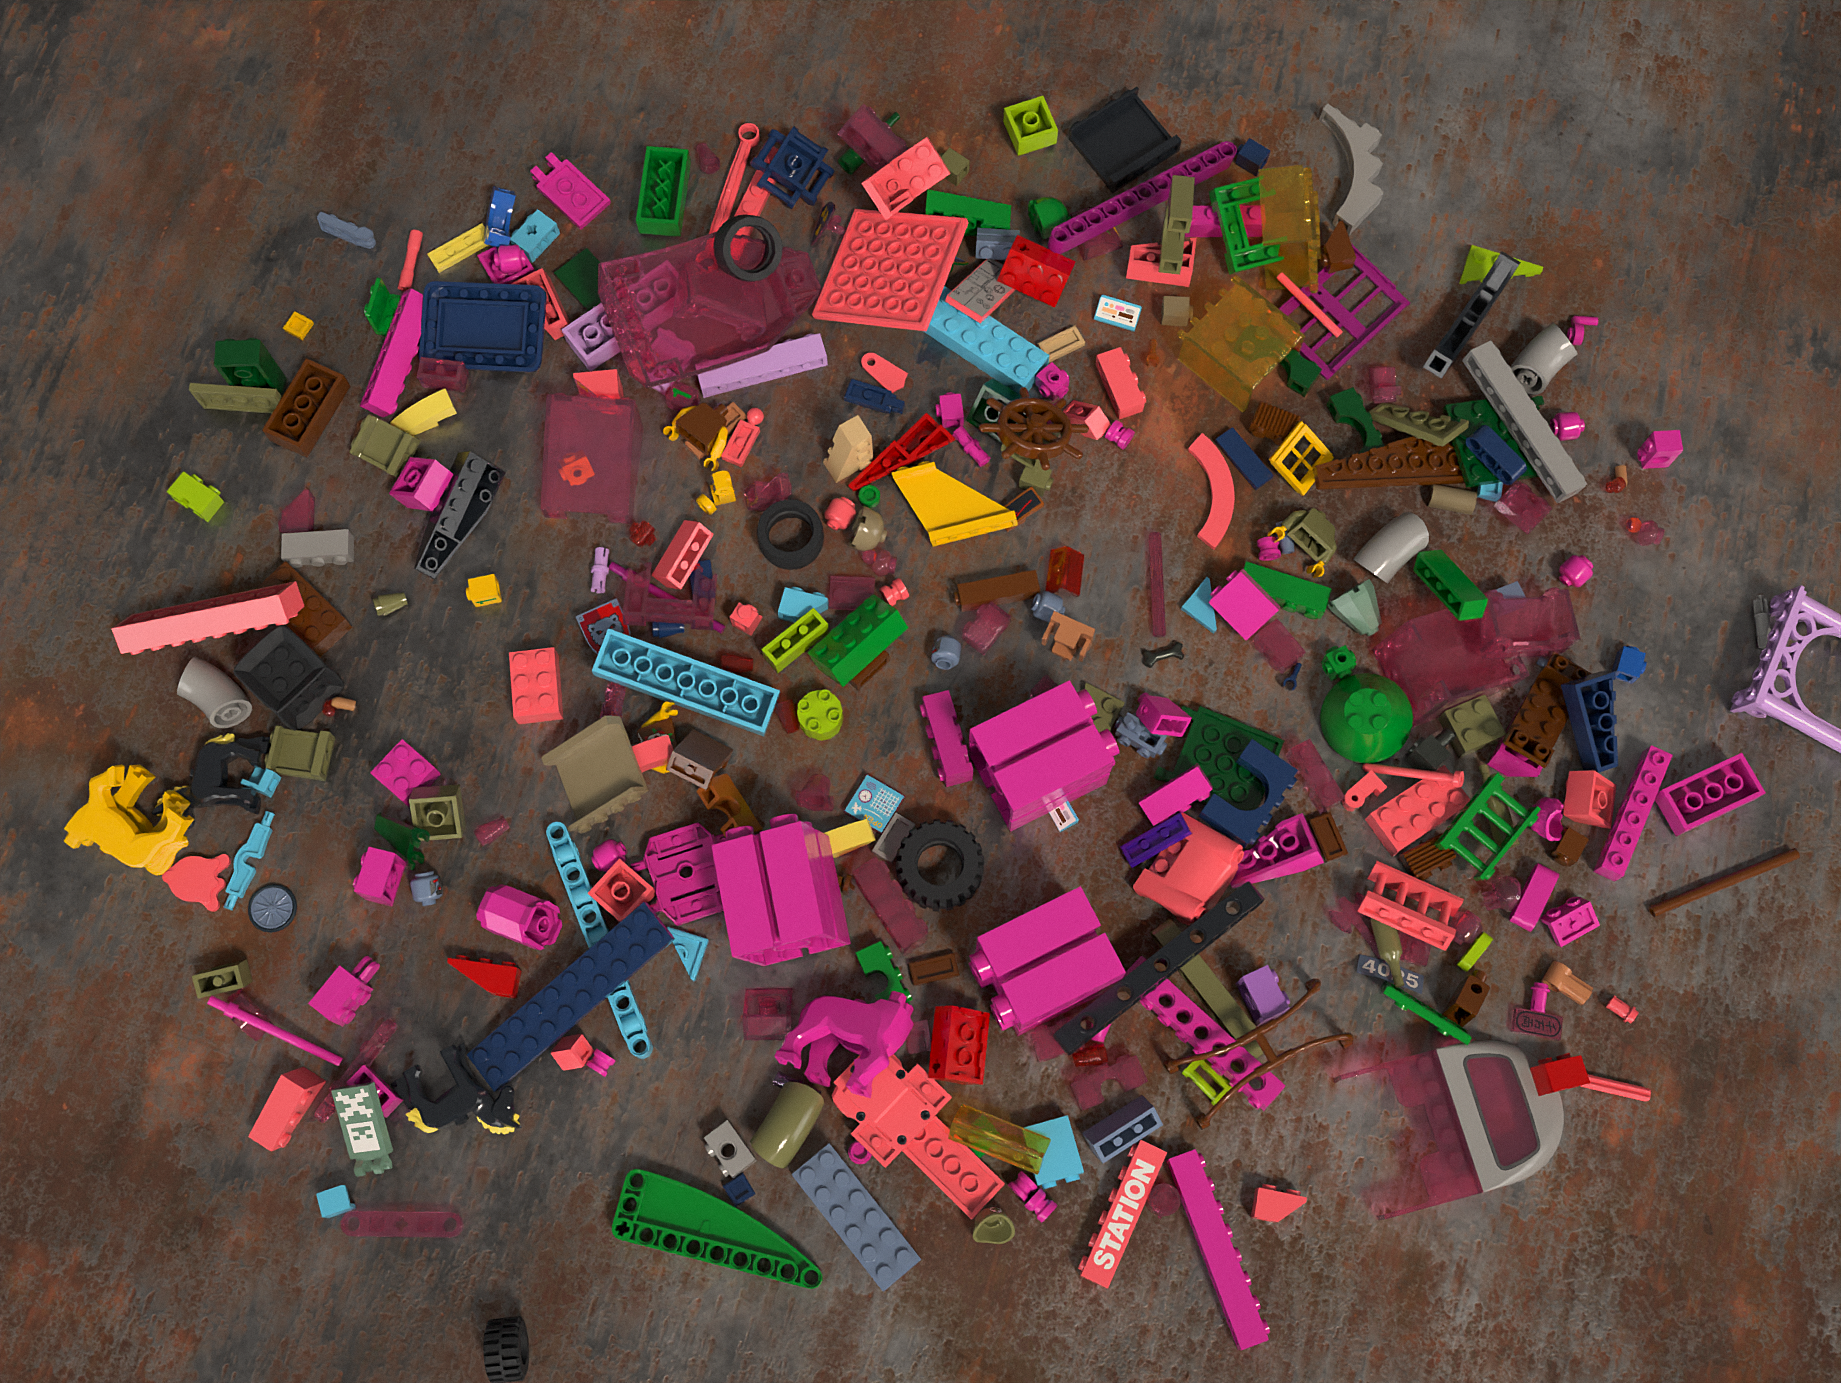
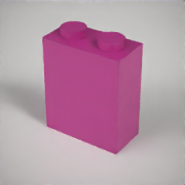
[1208,569,1280,640]

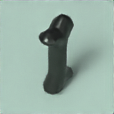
[1143,642,1184,668]

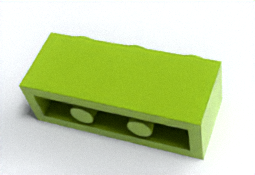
[761,608,829,674]

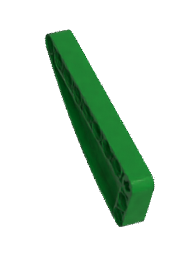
[612,1169,823,1289]

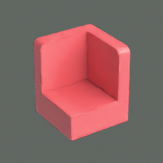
[551,1034,594,1070]

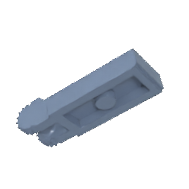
[317,212,376,249]

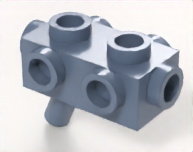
[1114,712,1168,759]

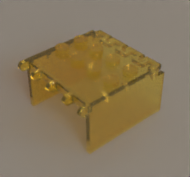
[1258,165,1321,293]
[1177,275,1306,413]

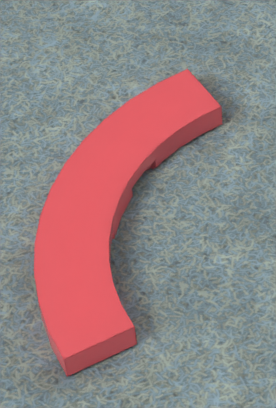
[1188,433,1235,550]

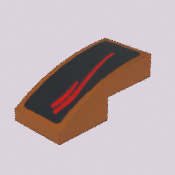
[1004,487,1044,533]

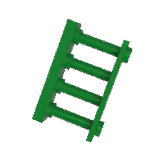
[1433,773,1541,881]

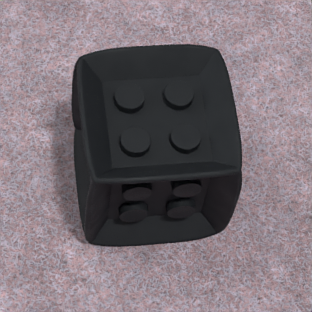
[233,625,344,731]

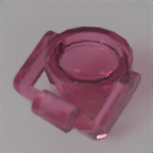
[795,774,835,812]

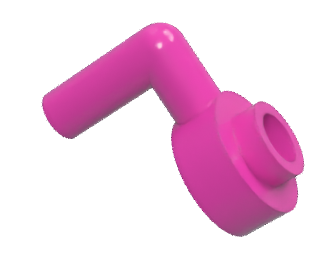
[1567,316,1598,345]

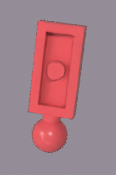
[721,408,764,467]

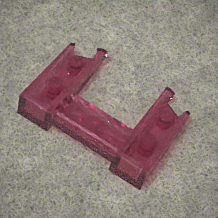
[623,562,718,630]

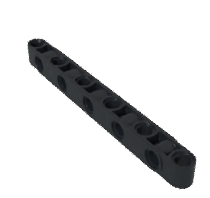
[1052,881,1265,1056]

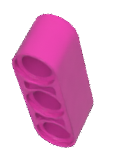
[1508,863,1559,932]

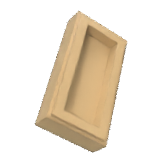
[1037,325,1085,363]

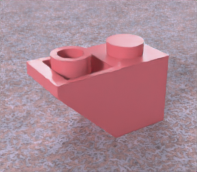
[1251,1184,1307,1223]

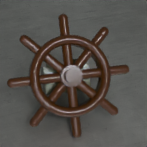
[979,387,1089,472]

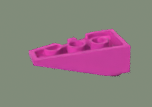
[1487,691,1543,777]
[1230,813,1324,888]

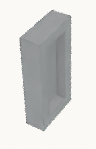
[872,813,915,864]

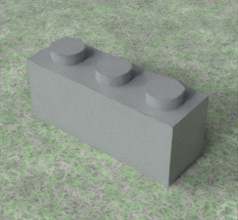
[281,529,354,568]

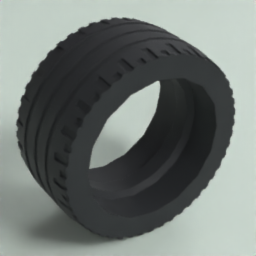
[713,215,783,282]
[757,499,824,570]

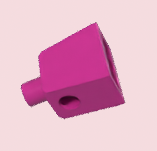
[1136,693,1192,737]

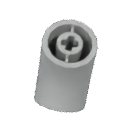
[1511,322,1578,396]
[1353,512,1429,583]
[177,656,252,728]

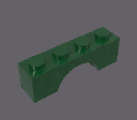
[1232,324,1322,398]
[1326,387,1384,454]

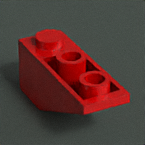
[447,955,522,999]

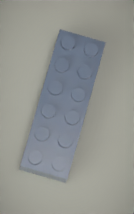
[791,1143,921,1292]

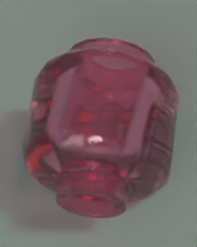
[1448,910,1483,945]

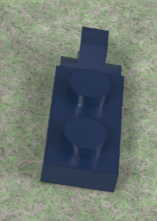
[844,379,905,414]

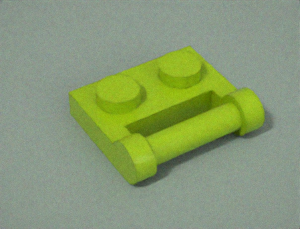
[1182,1046,1241,1106]

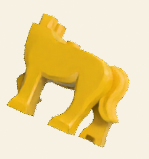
[63,764,194,875]

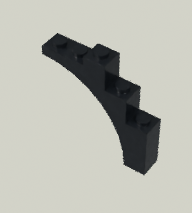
[1423,251,1521,379]

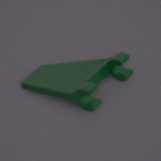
[374,812,430,870]

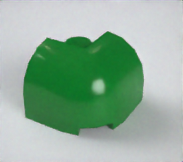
[1027,196,1071,239]

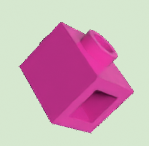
[935,392,964,428]

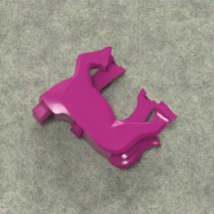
[774,991,914,1098]

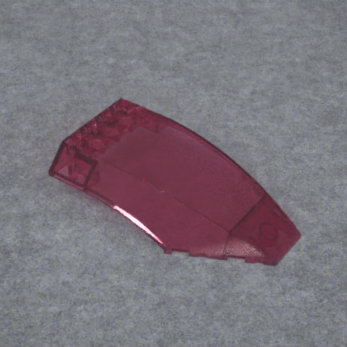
[598,232,822,388]

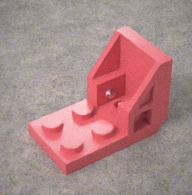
[861,136,951,220]

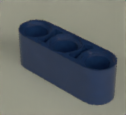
[1466,425,1527,485]

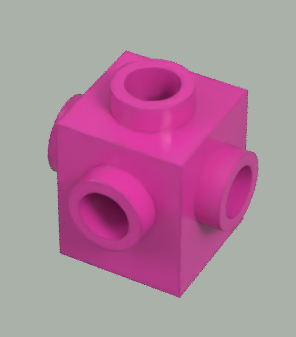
[1035,362,1070,402]

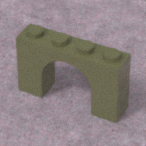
[1158,175,1195,275]

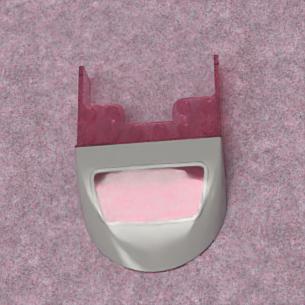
[1333,1040,1564,1221]

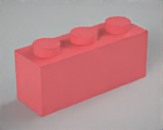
[1095,347,1146,420]
[652,520,714,590]

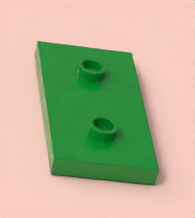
[1381,981,1472,1045]

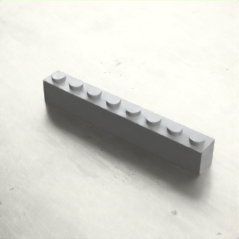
[1462,341,1587,504]

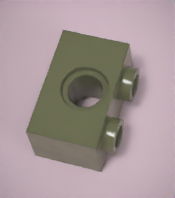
[192,959,253,999]

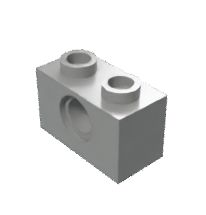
[704,1120,757,1178]

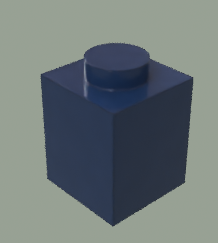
[1235,138,1270,177]

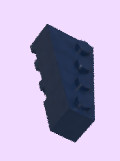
[1561,671,1618,773]

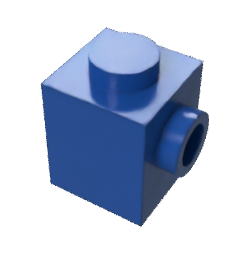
[1612,646,1647,684]

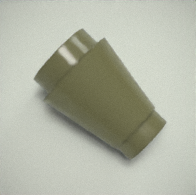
[372,592,408,616]

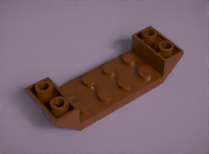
[1502,651,1592,768]

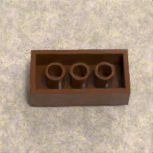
[262,358,351,458]
[255,561,352,657]

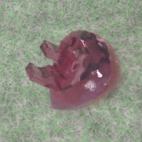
[1482,874,1521,912]

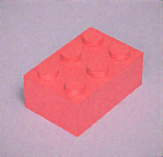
[509,647,563,724]

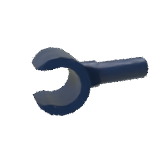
[1282,663,1302,692]

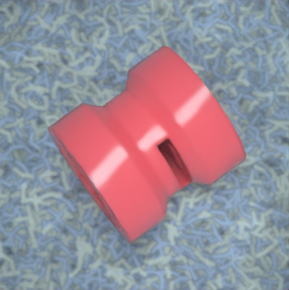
[879,578,909,606]

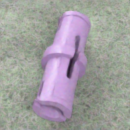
[591,547,609,593]

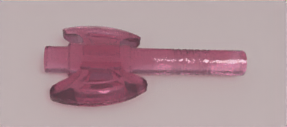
[1329,892,1381,959]

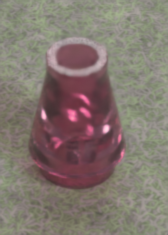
[696,143,720,174]
[473,817,510,847]

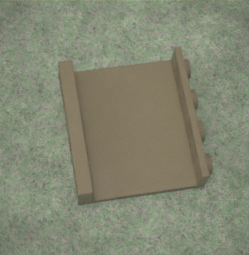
[541,716,648,833]

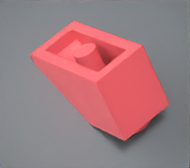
[1063,400,1111,440]

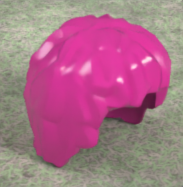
[1530,797,1564,841]

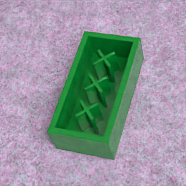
[636,146,691,237]

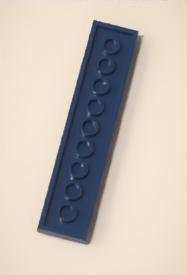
[467,902,675,1092]

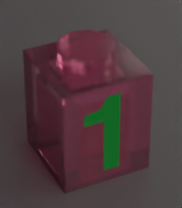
[665,380,701,412]

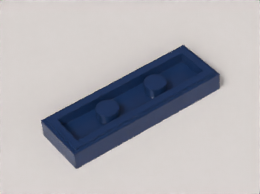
[1215,427,1274,490]

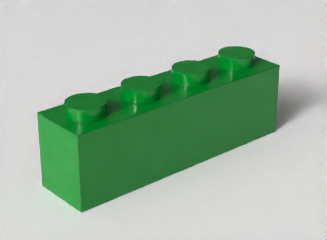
[1413,549,1488,621]
[1243,561,1332,620]

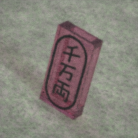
[1511,1008,1563,1041]

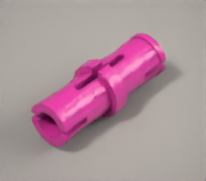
[952,426,991,467]

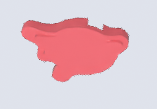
[162,854,231,912]

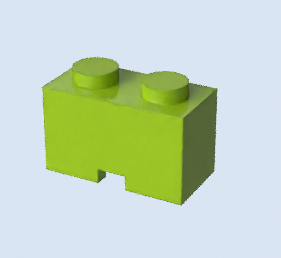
[167,472,224,522]

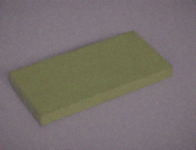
[189,383,282,414]

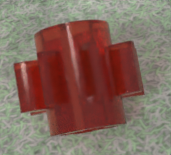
[629,520,656,548]

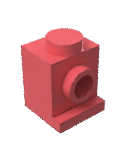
[730,603,763,636]

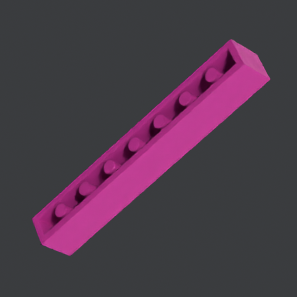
[1166,1149,1270,1350]

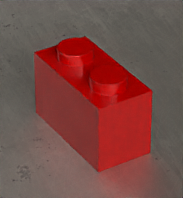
[1530,1053,1590,1096]

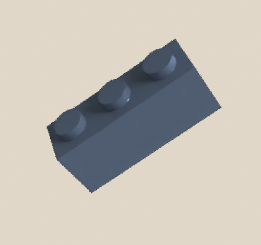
[1082,1095,1163,1164]

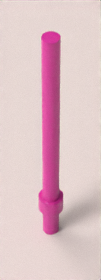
[207,995,343,1066]

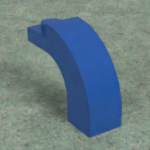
[484,186,516,247]

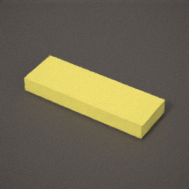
[427,223,488,273]

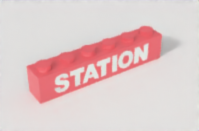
[1078,1140,1167,1289]

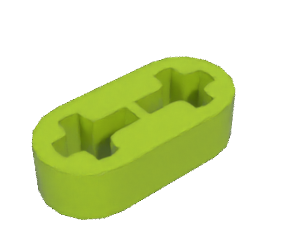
[1456,931,1493,972]

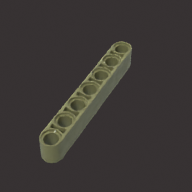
[1150,919,1264,1059]

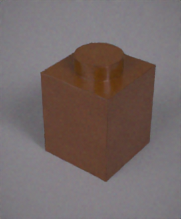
[1550,827,1589,867]

